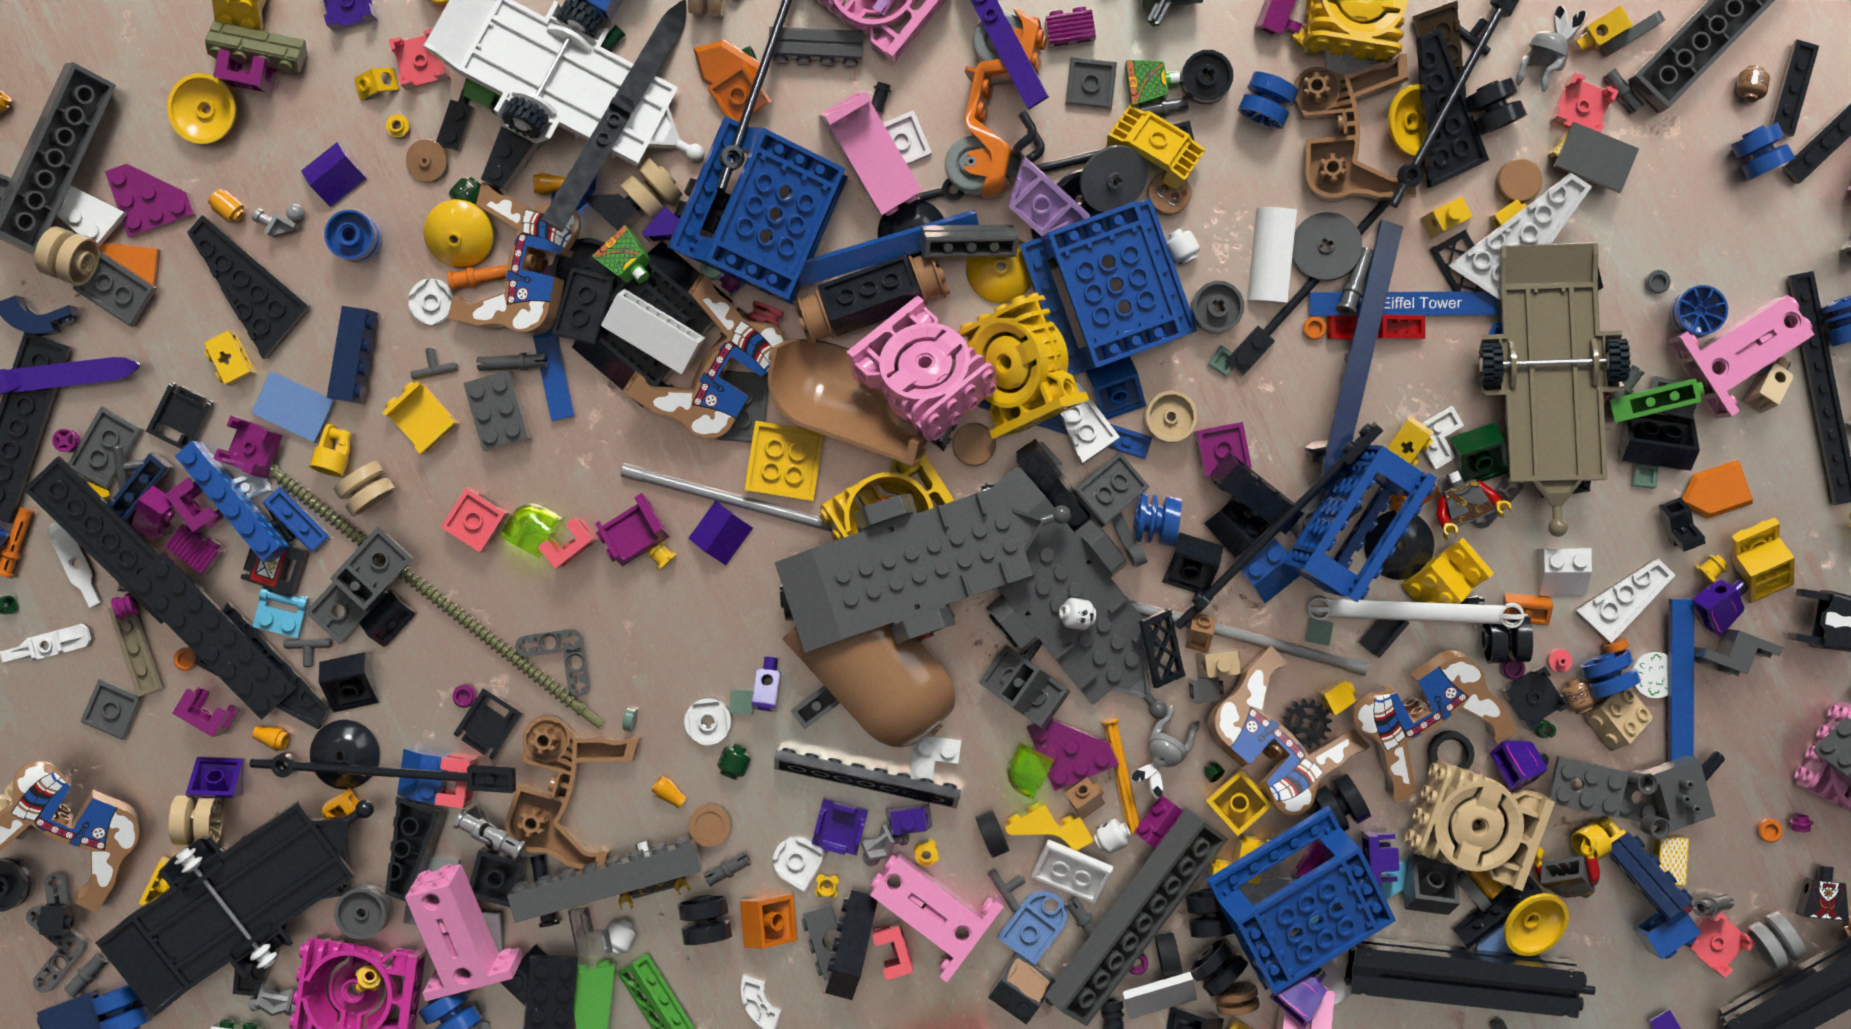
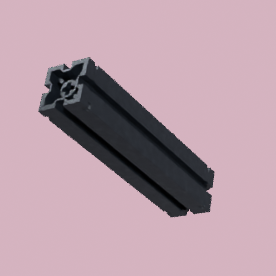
[1720,936,1851,1029]
[1344,937,1596,1018]

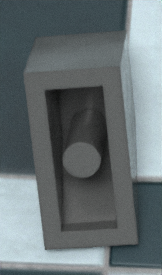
[1188,677,1224,704]

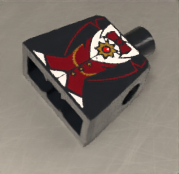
[1796,865,1849,921]

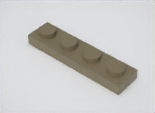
[108,607,163,697]

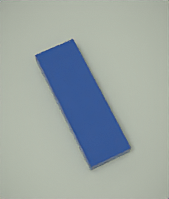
[262,487,329,553]

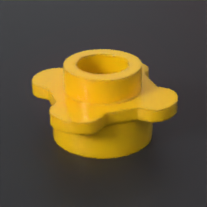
[815,874,839,898]

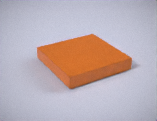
[707,62,771,122]

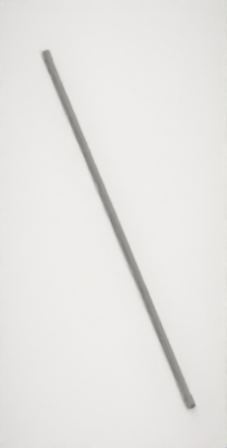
[621,463,1368,676]

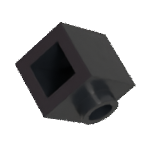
[37,903,75,939]

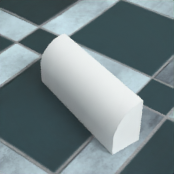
[1247,207,1297,305]
[601,289,705,374]

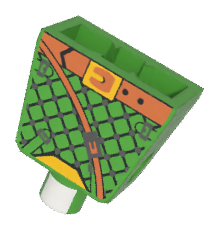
[1125,60,1180,107]
[592,225,651,283]

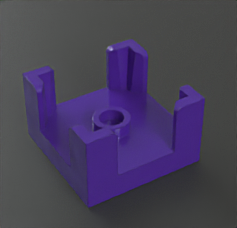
[324,0,378,31]

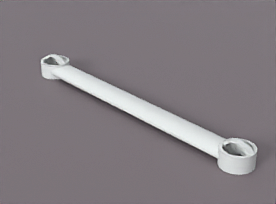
[1308,595,1524,628]

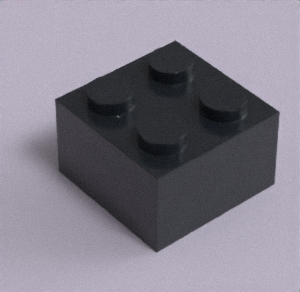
[470,847,528,908]

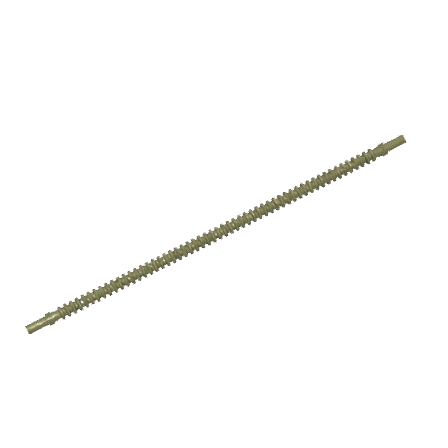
[267,464,604,729]

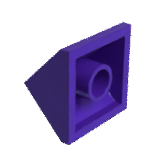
[301,142,367,207]
[643,207,680,242]
[688,501,753,565]
[186,757,244,798]

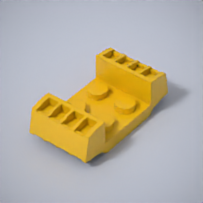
[1106,105,1206,189]

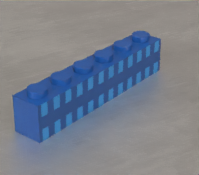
[175,441,290,562]

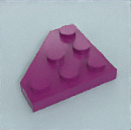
[105,164,196,238]
[1026,718,1119,791]

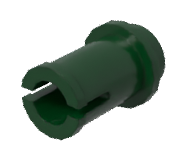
[600,25,626,52]
[1534,720,1556,738]

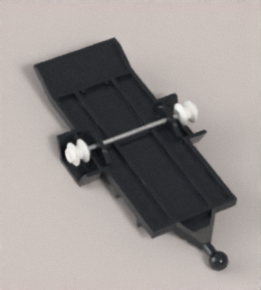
[95,800,374,1016]

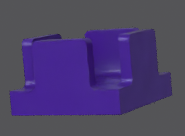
[811,798,869,856]
[1361,831,1400,884]

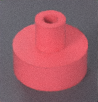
[1547,649,1572,673]

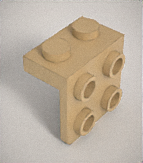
[1583,688,1653,751]

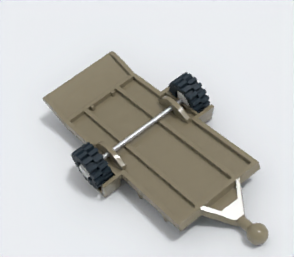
[1478,242,1631,537]

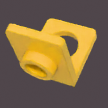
[354,67,399,100]

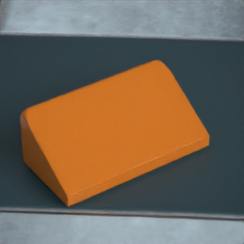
[1503,593,1553,625]

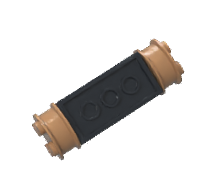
[793,254,950,345]

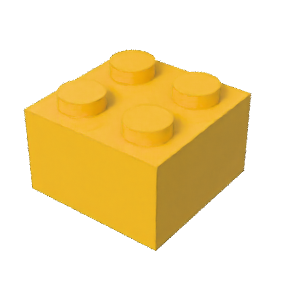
[1206,768,1273,836]

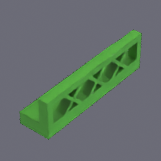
[617,953,695,1029]

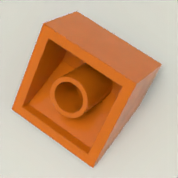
[740,894,797,949]

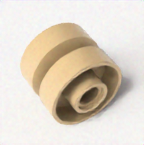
[620,158,683,220]
[34,226,100,286]
[168,795,223,845]

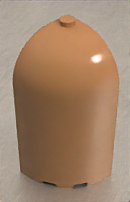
[768,339,933,466]
[782,624,955,747]

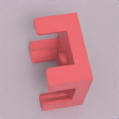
[389,29,451,90]
[1550,72,1619,133]
[441,488,510,553]
[538,517,599,569]
[435,753,479,809]
[1686,911,1756,978]
[872,920,914,981]

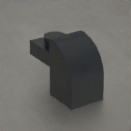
[1659,497,1706,552]

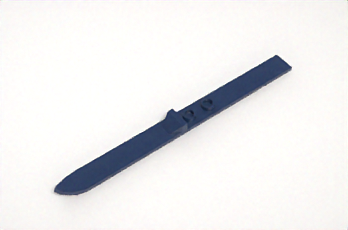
[1322,219,1403,491]

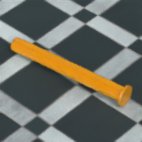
[1101,718,1140,834]

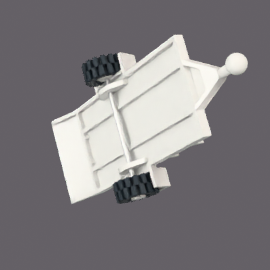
[423,0,704,166]

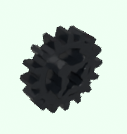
[1281,698,1332,749]

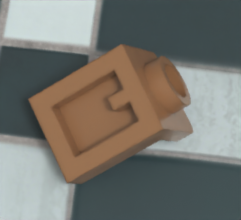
[1185,613,1216,653]

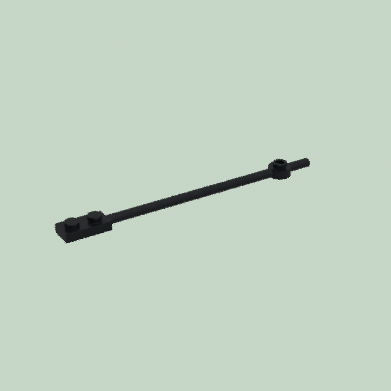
[716,0,792,192]
[1389,0,1519,208]
[436,78,474,152]
[919,121,1195,202]
[1226,161,1425,376]
[1174,421,1383,630]
[249,753,516,793]

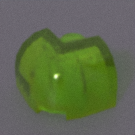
[499,503,565,558]
[1006,741,1054,800]

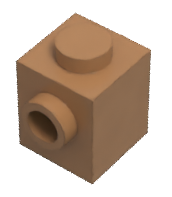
[1064,777,1105,820]

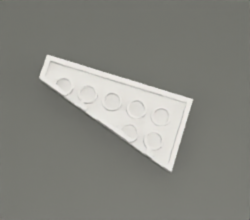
[1448,173,1592,300]

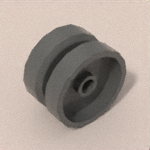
[1190,281,1244,335]
[334,883,393,940]

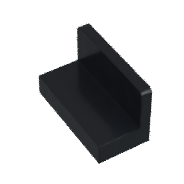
[360,590,416,647]
[1357,619,1410,658]

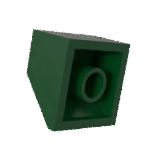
[1450,423,1508,482]

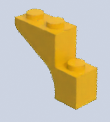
[1004,801,1094,851]

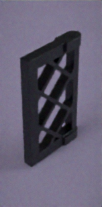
[1430,229,1483,292]
[1139,608,1186,688]

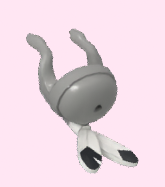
[1516,6,1587,92]
[1130,705,1200,798]

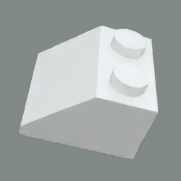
[1537,548,1592,596]

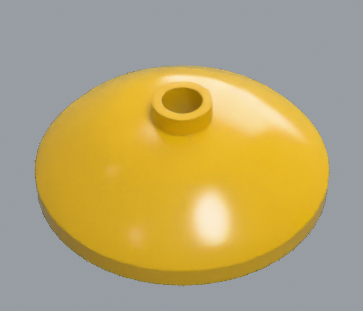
[167,73,237,144]
[1388,84,1424,156]
[423,199,494,268]
[966,239,1032,303]
[1504,893,1569,956]

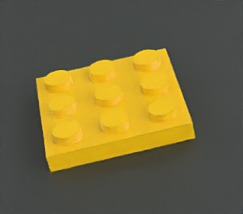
[744,421,824,501]

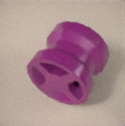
[52,429,81,453]
[111,593,139,620]

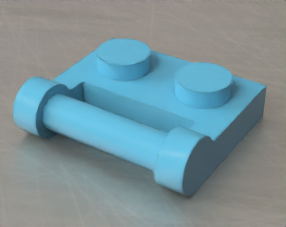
[252,586,309,638]

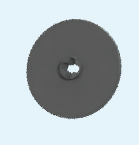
[1080,145,1147,212]
[1292,212,1362,281]

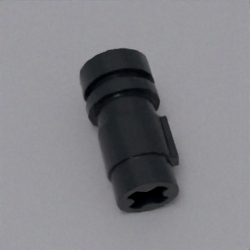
[1100,997,1124,1029]

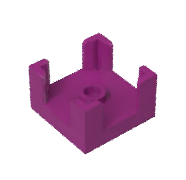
[213,49,277,94]
[213,415,283,479]
[1194,422,1252,477]
[165,477,226,532]
[172,686,240,737]

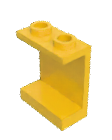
[382,381,459,455]

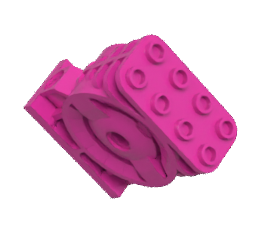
[289,936,427,1029]

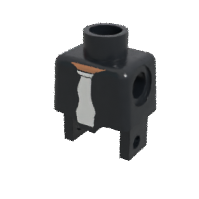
[1787,589,1851,652]

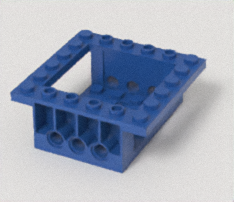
[668,116,848,305]
[1019,198,1198,376]
[1282,445,1437,603]
[1206,806,1396,995]

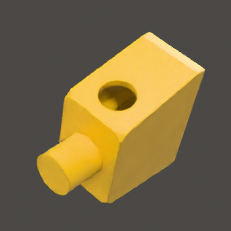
[1575,5,1633,51]
[1420,196,1473,239]

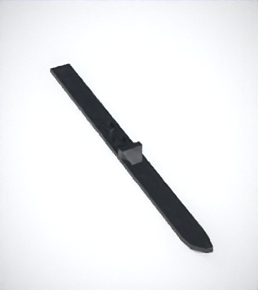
[541,0,687,232]

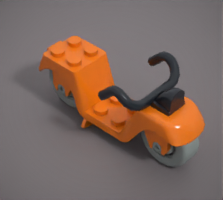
[945,9,1047,198]

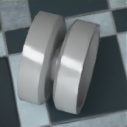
[1746,910,1807,972]

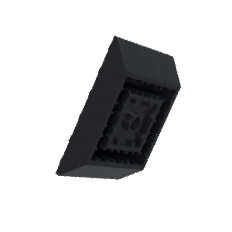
[572,241,733,407]

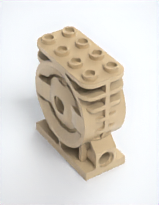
[1404,760,1555,891]

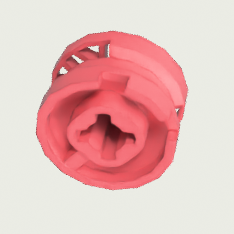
[747,300,784,327]

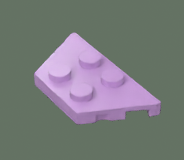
[1008,157,1090,236]

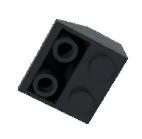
[1204,497,1269,558]

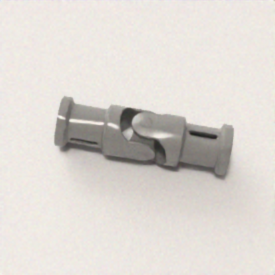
[453,809,526,861]

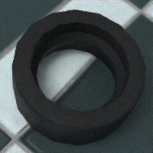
[1427,730,1475,769]
[975,810,1009,858]
[1155,932,1183,979]

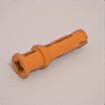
[447,264,507,292]
[0,507,34,579]

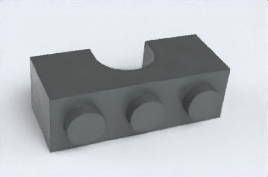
[801,902,838,981]

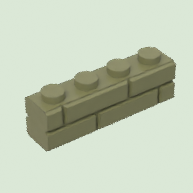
[205,21,308,73]

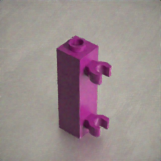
[1254,0,1302,37]

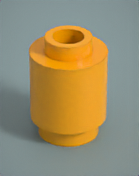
[208,189,244,223]

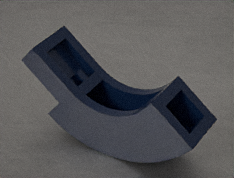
[0,295,80,336]

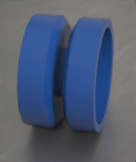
[1580,649,1641,698]

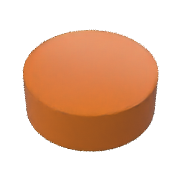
[1302,316,1327,340]
[1603,637,1629,654]
[173,647,198,671]
[1757,818,1783,843]

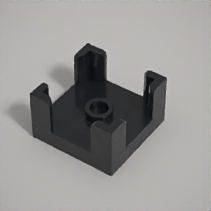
[1499,664,1571,731]

